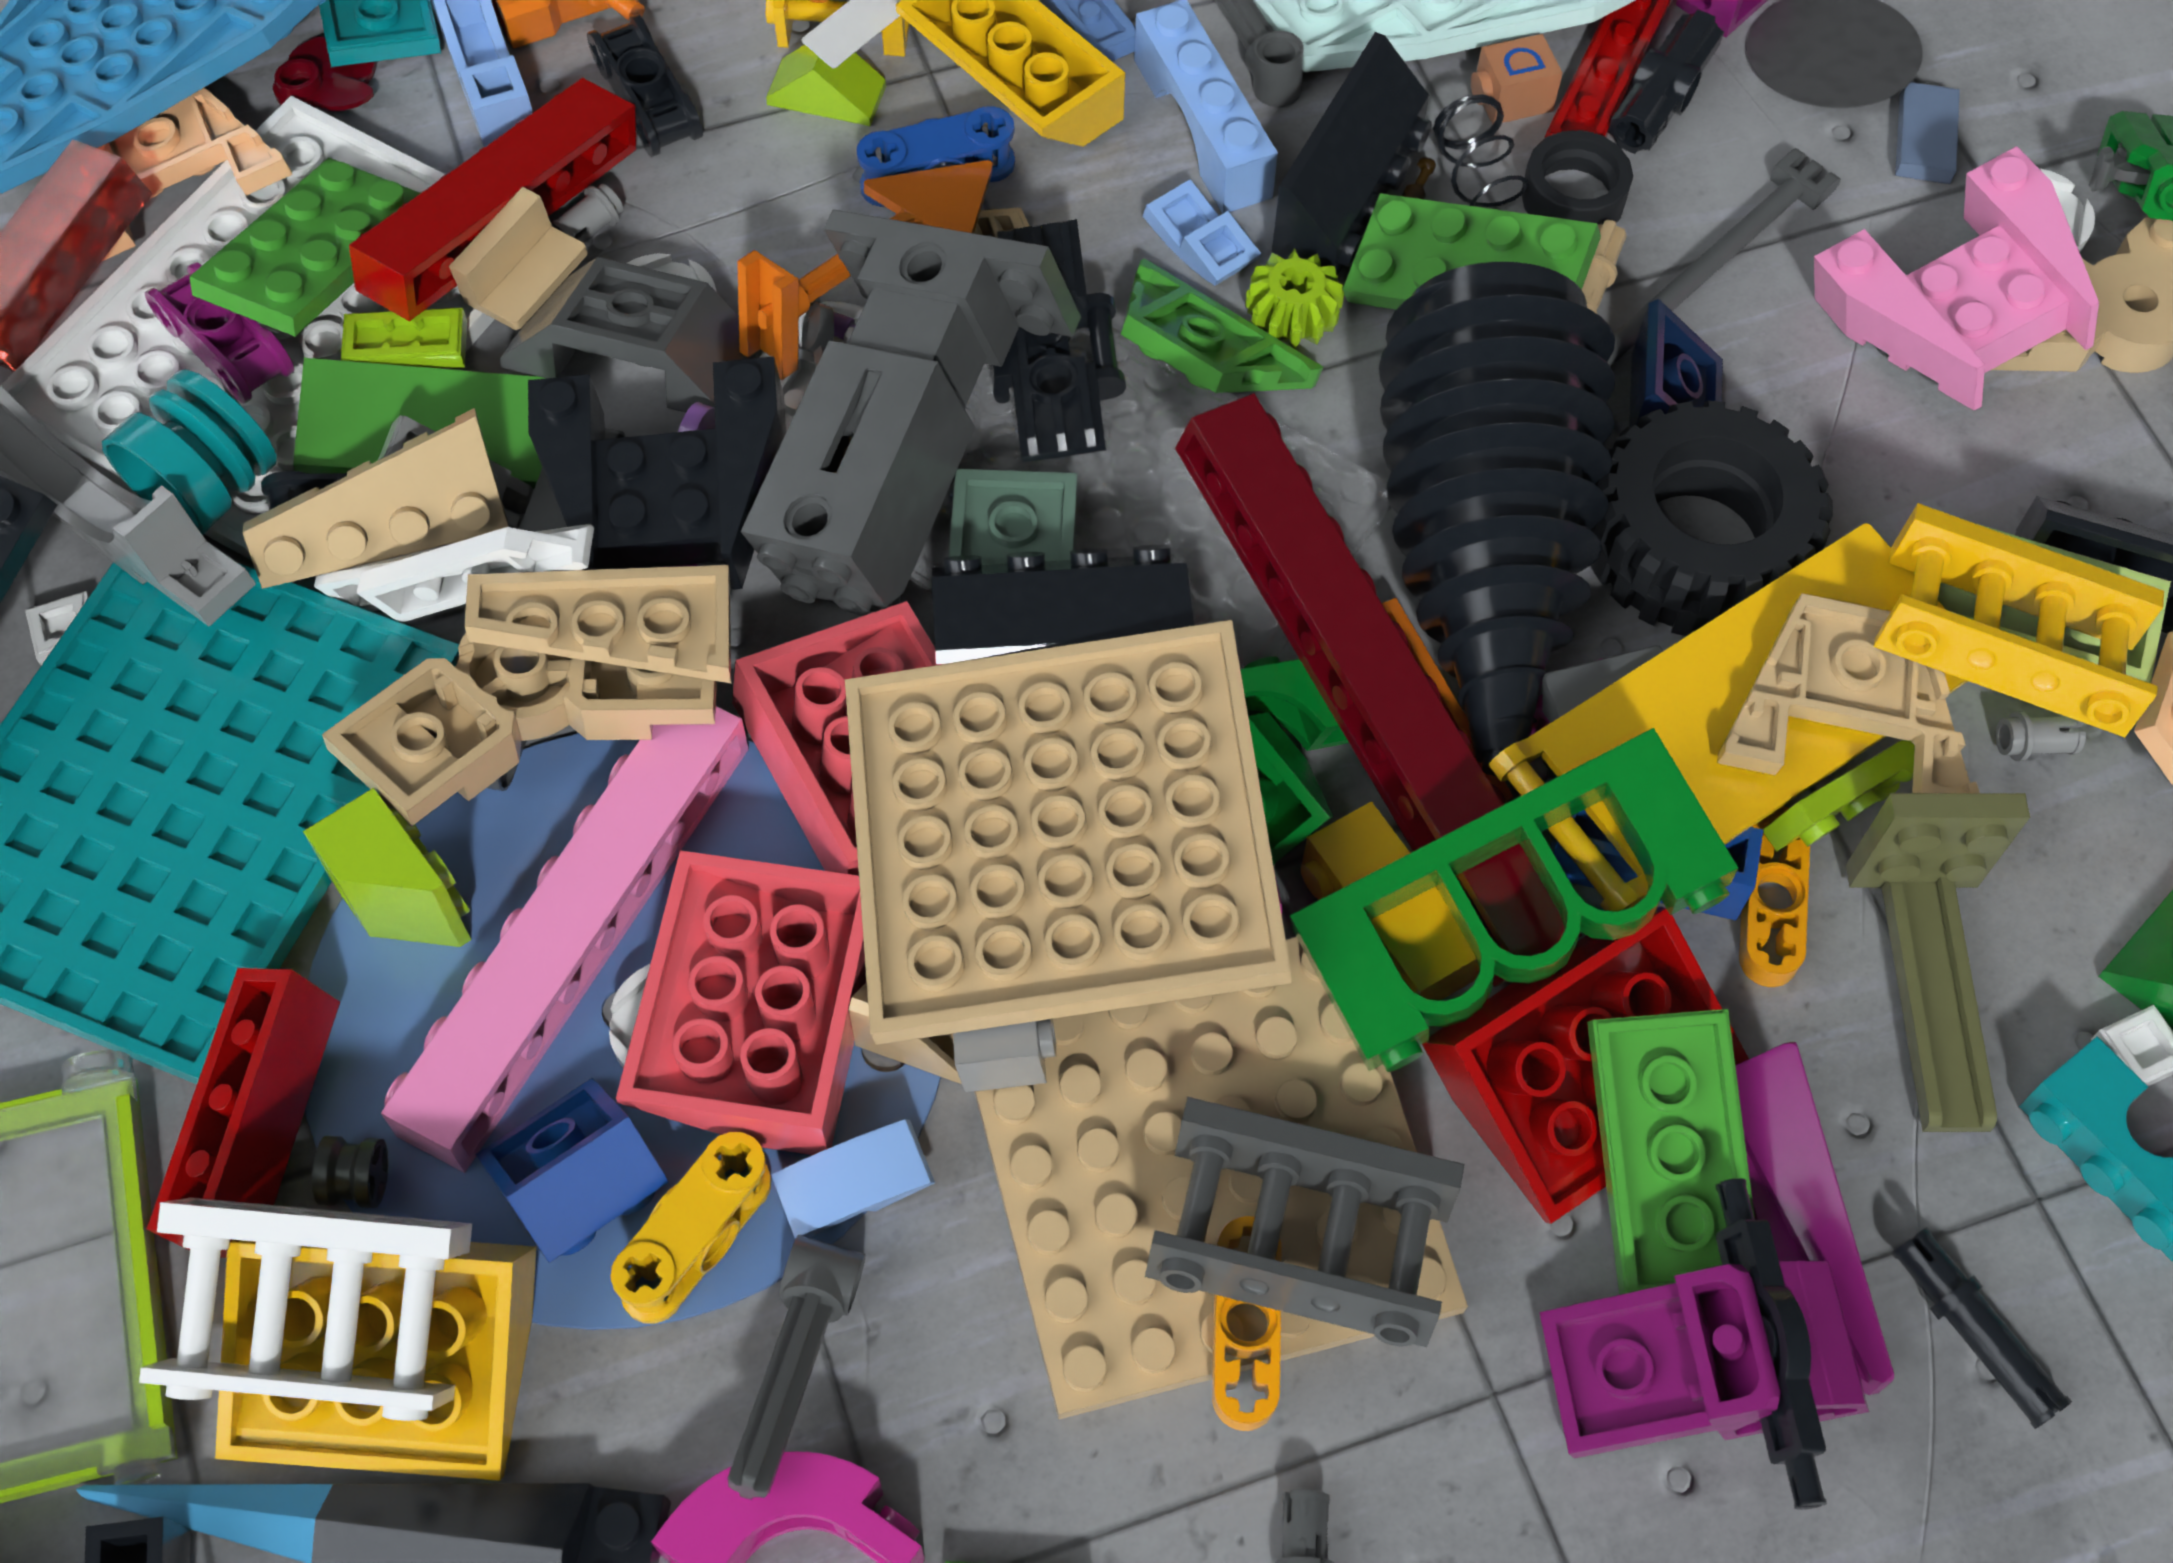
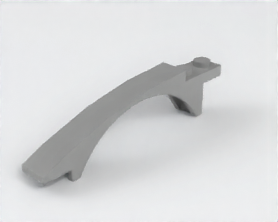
[0,385,256,626]

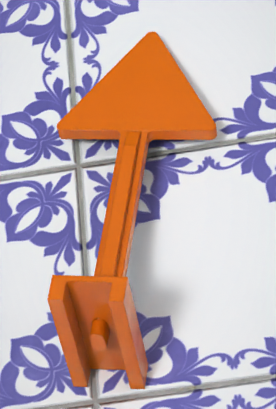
[737,160,993,380]

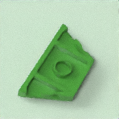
[1120,258,1323,393]

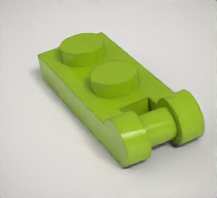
[1763,740,1915,851]

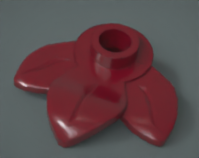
[273,36,377,111]

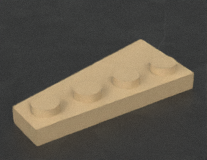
[242,408,509,589]
[464,565,731,683]

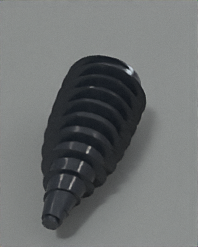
[1378,262,1615,776]

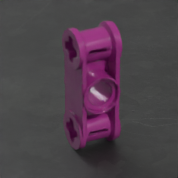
[144,262,295,404]

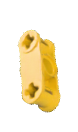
[610,1132,772,1324]

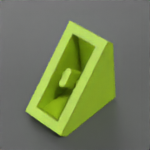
[766,45,886,126]

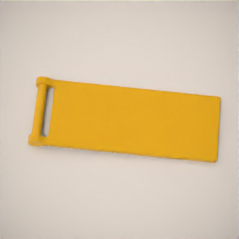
[1489,523,1968,912]

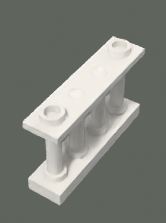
[139,1198,473,1421]

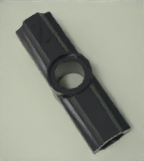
[1608,9,1724,154]

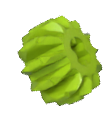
[1245,248,1344,349]

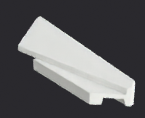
[314,524,594,623]

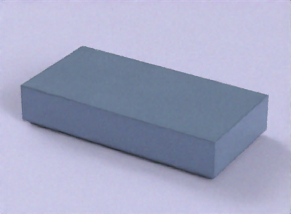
[1895,82,1960,184]

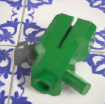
[2089,111,2173,221]

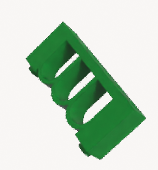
[1290,728,1738,1072]

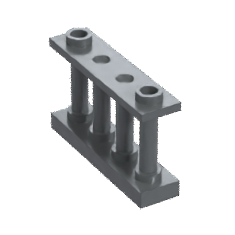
[1145,1097,1465,1348]

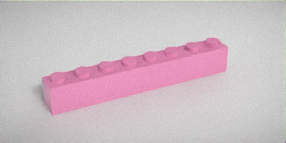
[381,706,749,1173]

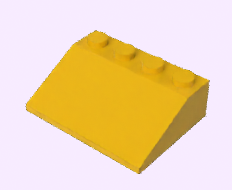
[215,1240,537,1481]

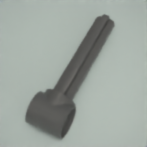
[1215,0,1304,107]
[727,1235,866,1500]

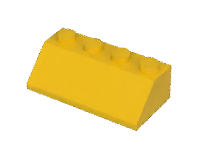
[896,0,1125,147]

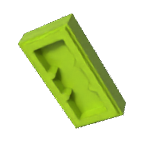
[341,308,467,369]

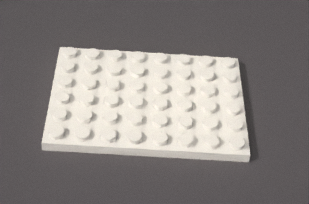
[1,96,495,561]

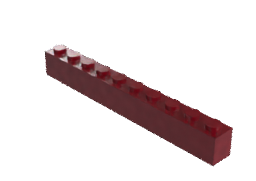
[1175,393,1582,988]

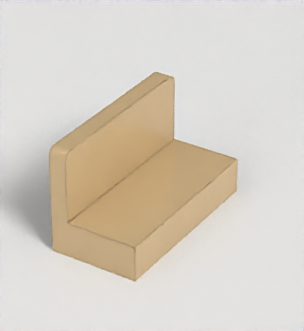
[449,187,588,330]

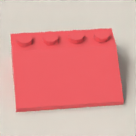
[732,601,942,876]
[616,850,867,1155]

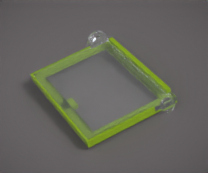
[0,1050,178,1504]

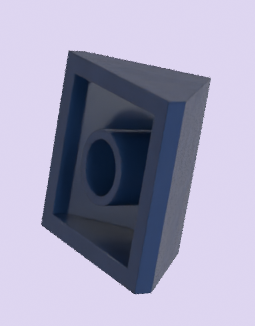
[1629,299,1723,426]

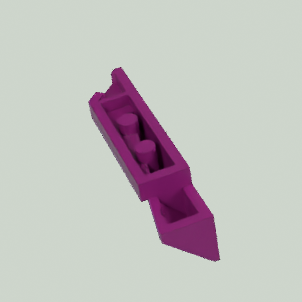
[1735,1042,1894,1395]

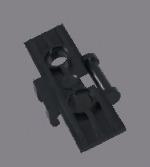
[992,219,1126,462]

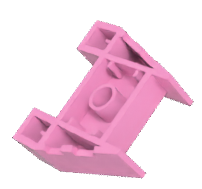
[1814,146,2099,411]

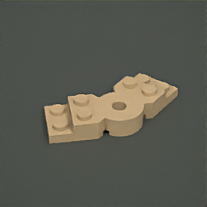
[1992,215,2173,373]
[322,633,717,827]

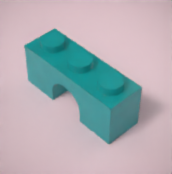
[2019,1036,2173,1262]

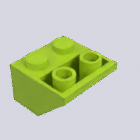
[303,788,471,947]

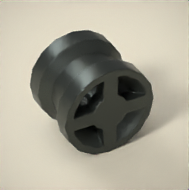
[312,1136,389,1208]

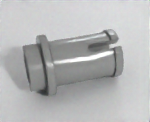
[551,184,624,243]
[1995,711,2086,761]

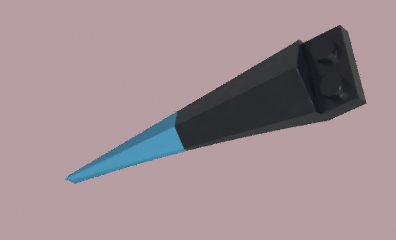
[76,1483,671,1563]

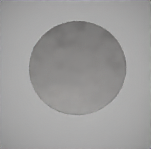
[1747,0,1923,109]

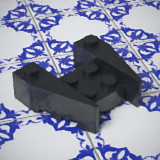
[528,357,786,590]

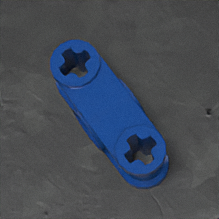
[856,106,1015,207]

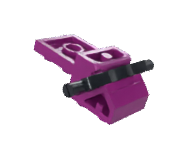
[1539,1178,1869,1510]

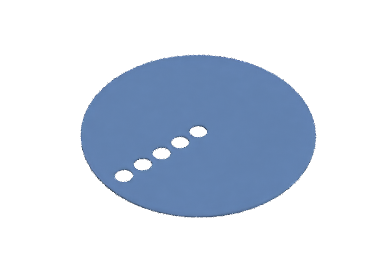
[305,733,941,1330]

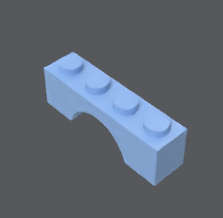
[431,0,533,147]
[1134,0,1278,214]

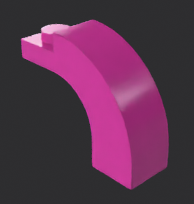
[651,1452,925,1563]

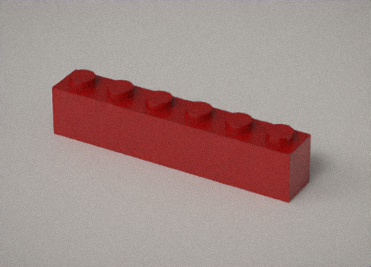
[349,77,636,322]

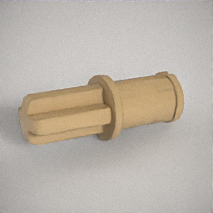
[1582,220,1627,314]

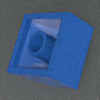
[475,1078,669,1263]

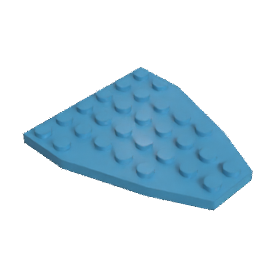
[0,0,326,194]

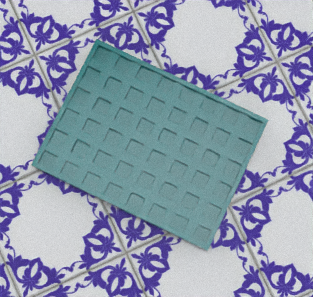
[0,562,459,1085]

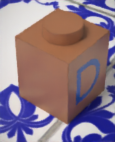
[1471,34,1563,125]

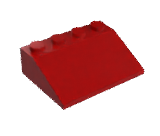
[1422,907,1749,1224]

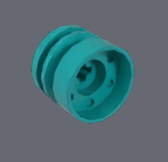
[102,369,277,535]

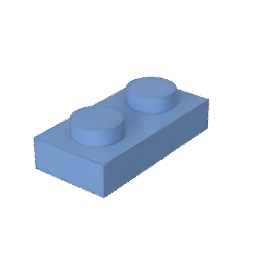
[1040,0,1136,61]

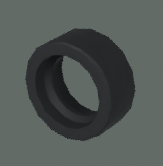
[1521,130,1633,224]

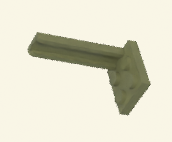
[1846,793,2030,1132]

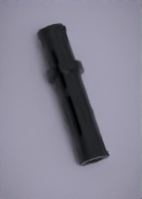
[1891,1227,2072,1429]

